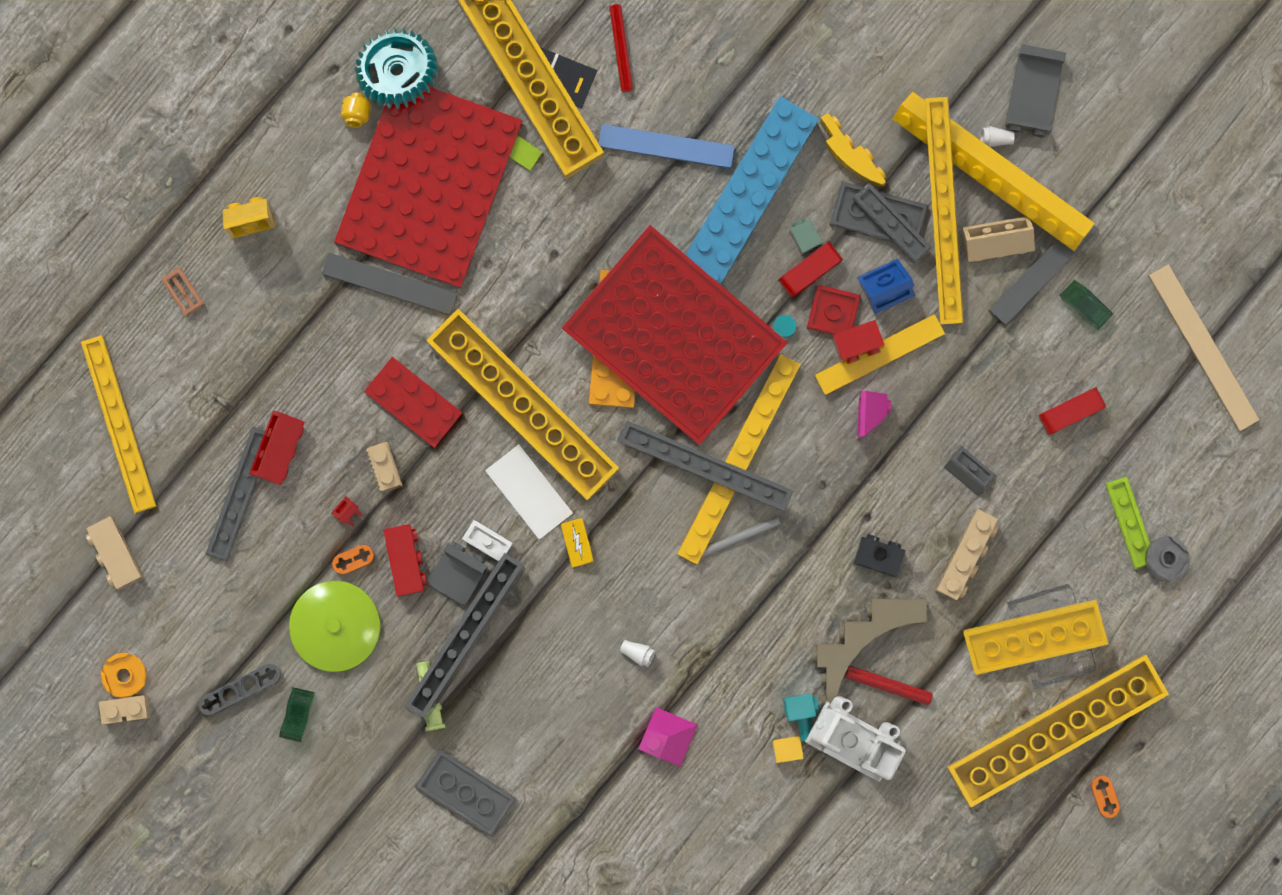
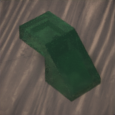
[1059,279,1113,330]
[279,687,315,742]

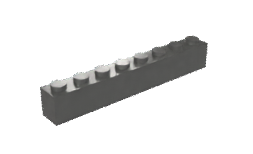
[405,553,525,722]

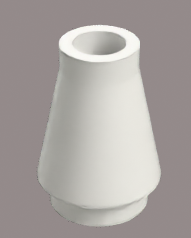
[980,126,1014,148]
[620,640,655,667]

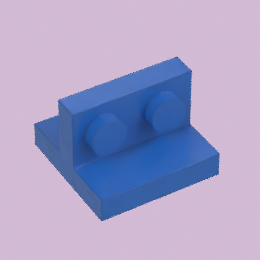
[857,259,915,314]

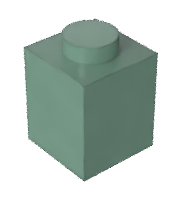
[789,219,823,256]

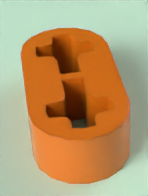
[332,545,374,575]
[1091,776,1120,818]

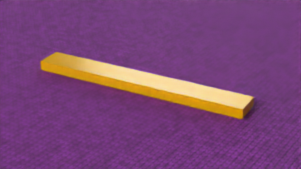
[81,335,157,514]

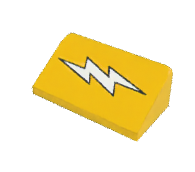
[561,518,594,568]

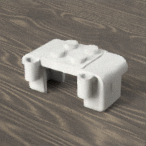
[805,696,906,782]

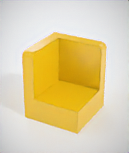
[773,736,804,763]

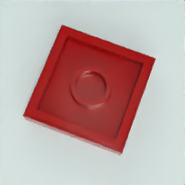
[806,284,861,335]

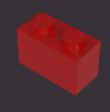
[831,320,885,364]

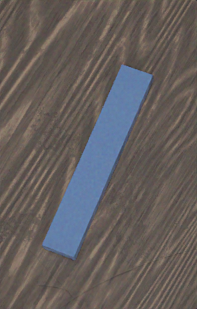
[599,124,734,169]

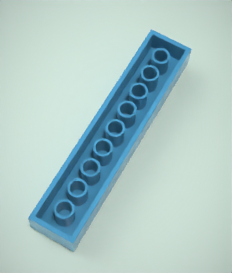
[686,96,819,285]

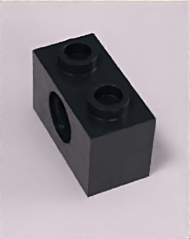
[853,534,906,577]

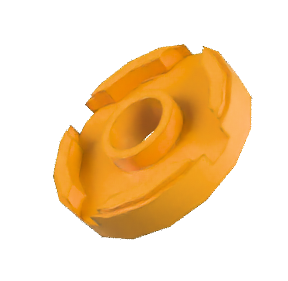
[101,653,147,698]

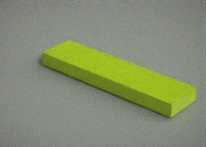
[1105,476,1150,569]

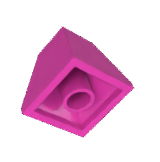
[857,391,891,440]
[638,707,697,767]

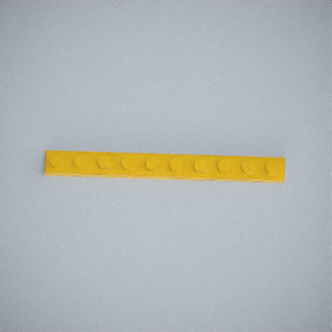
[925,97,964,324]
[677,354,801,565]

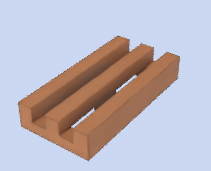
[161,267,205,317]

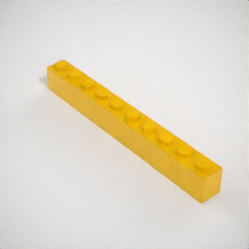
[892,92,1095,251]

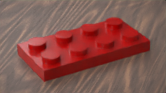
[364,356,463,448]

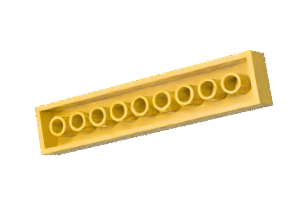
[457,0,604,180]
[426,309,619,502]
[946,655,1169,808]

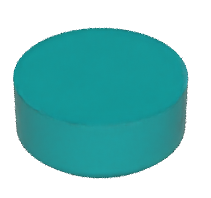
[773,315,796,338]

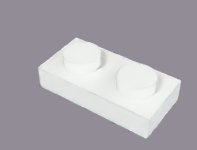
[462,520,513,561]

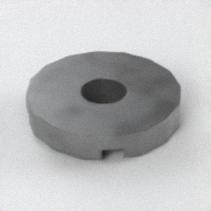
[1145,536,1189,582]

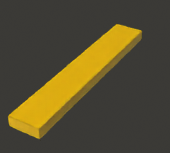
[814,314,945,396]

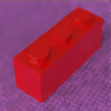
[249,411,305,485]
[383,524,428,597]

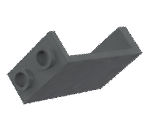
[1005,44,1066,137]

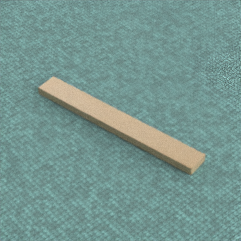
[1148,264,1259,431]

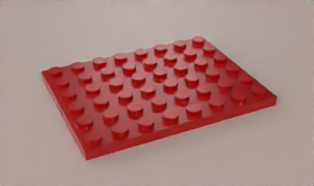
[334,75,523,288]
[561,224,788,445]

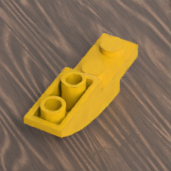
[820,113,886,188]

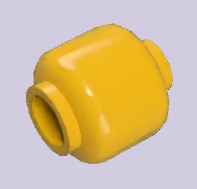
[340,93,371,128]

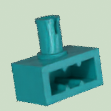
[783,693,819,742]

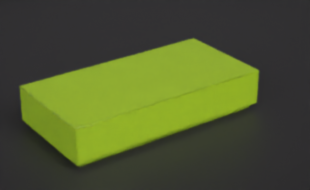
[510,135,543,171]

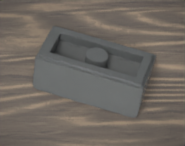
[944,446,996,496]

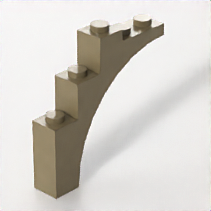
[812,599,927,709]

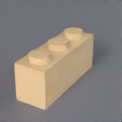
[963,217,1035,262]
[86,516,144,590]

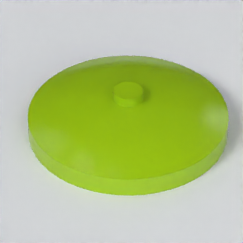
[289,581,381,672]

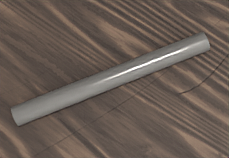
[701,517,781,558]

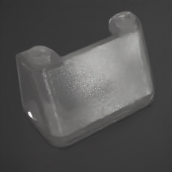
[1007,584,1096,689]

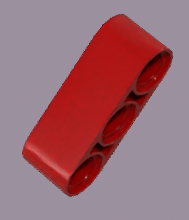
[778,242,843,298]
[1038,387,1107,436]

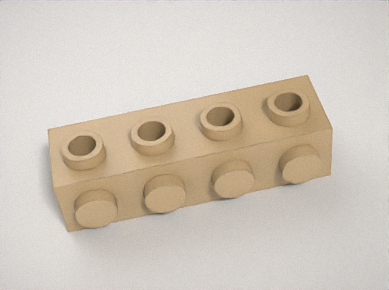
[935,509,999,601]

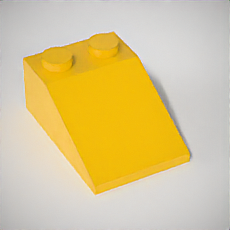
[223,197,275,239]

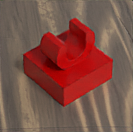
[331,496,362,526]

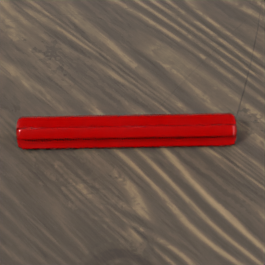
[609,4,633,92]
[845,666,933,705]

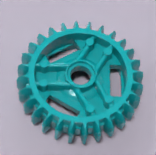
[355,28,438,109]

